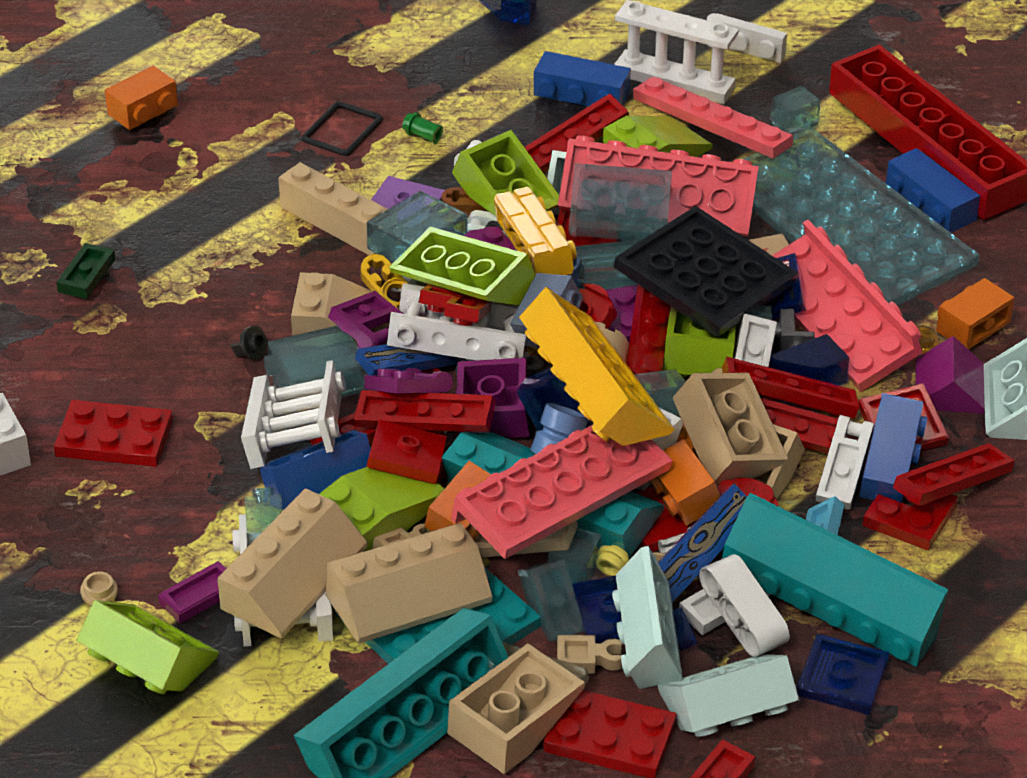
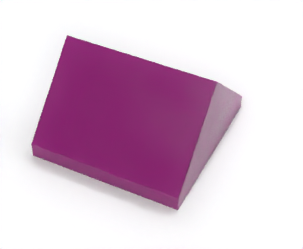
[915,336,985,414]

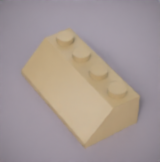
[218,488,367,639]
[326,523,492,644]

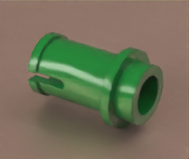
[402,112,443,144]

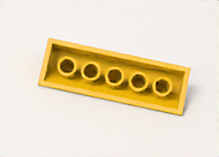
[519,287,675,446]

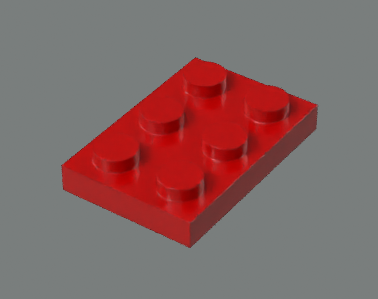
[53,400,173,467]
[543,690,677,778]

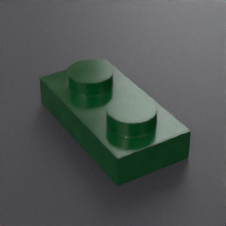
[56,243,115,299]

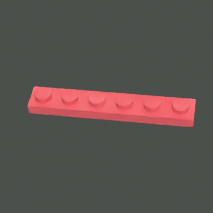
[633,77,793,159]

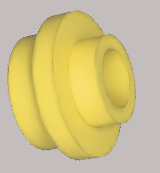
[596,545,629,578]

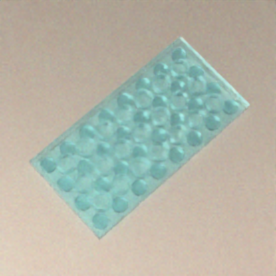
[744,127,980,305]

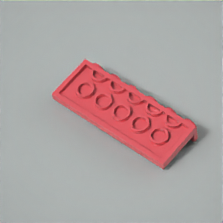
[558,136,759,237]
[772,220,922,392]
[451,425,673,559]

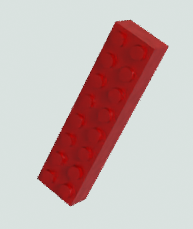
[829,44,1027,220]

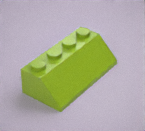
[389,227,536,305]

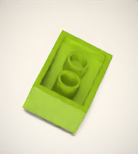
[603,116,712,157]
[452,130,559,216]
[663,307,736,377]
[319,467,444,552]

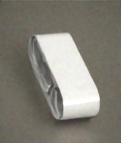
[699,554,790,657]

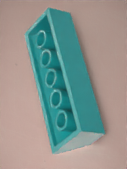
[442,431,664,558]
[722,493,948,667]
[293,608,508,778]

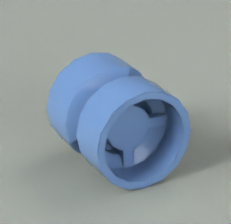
[530,403,589,454]

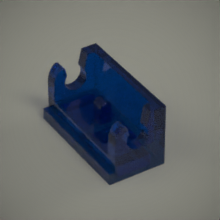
[516,367,590,431]

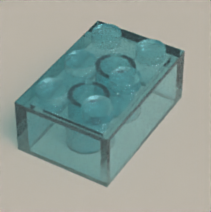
[569,163,672,241]

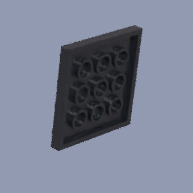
[613,206,799,337]

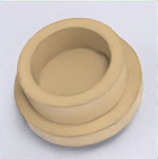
[80,572,118,605]

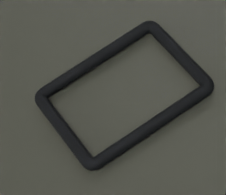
[301,101,383,156]

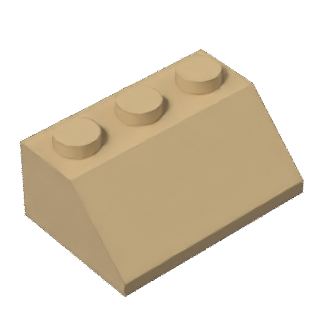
[673,373,789,485]

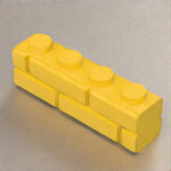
[494,187,577,275]

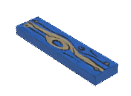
[355,344,476,375]
[658,484,747,602]

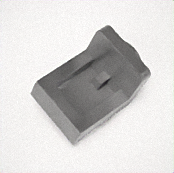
[773,309,815,361]

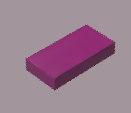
[158,561,227,624]

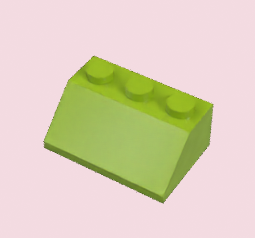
[76,600,219,694]

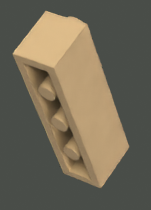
[278,162,396,255]

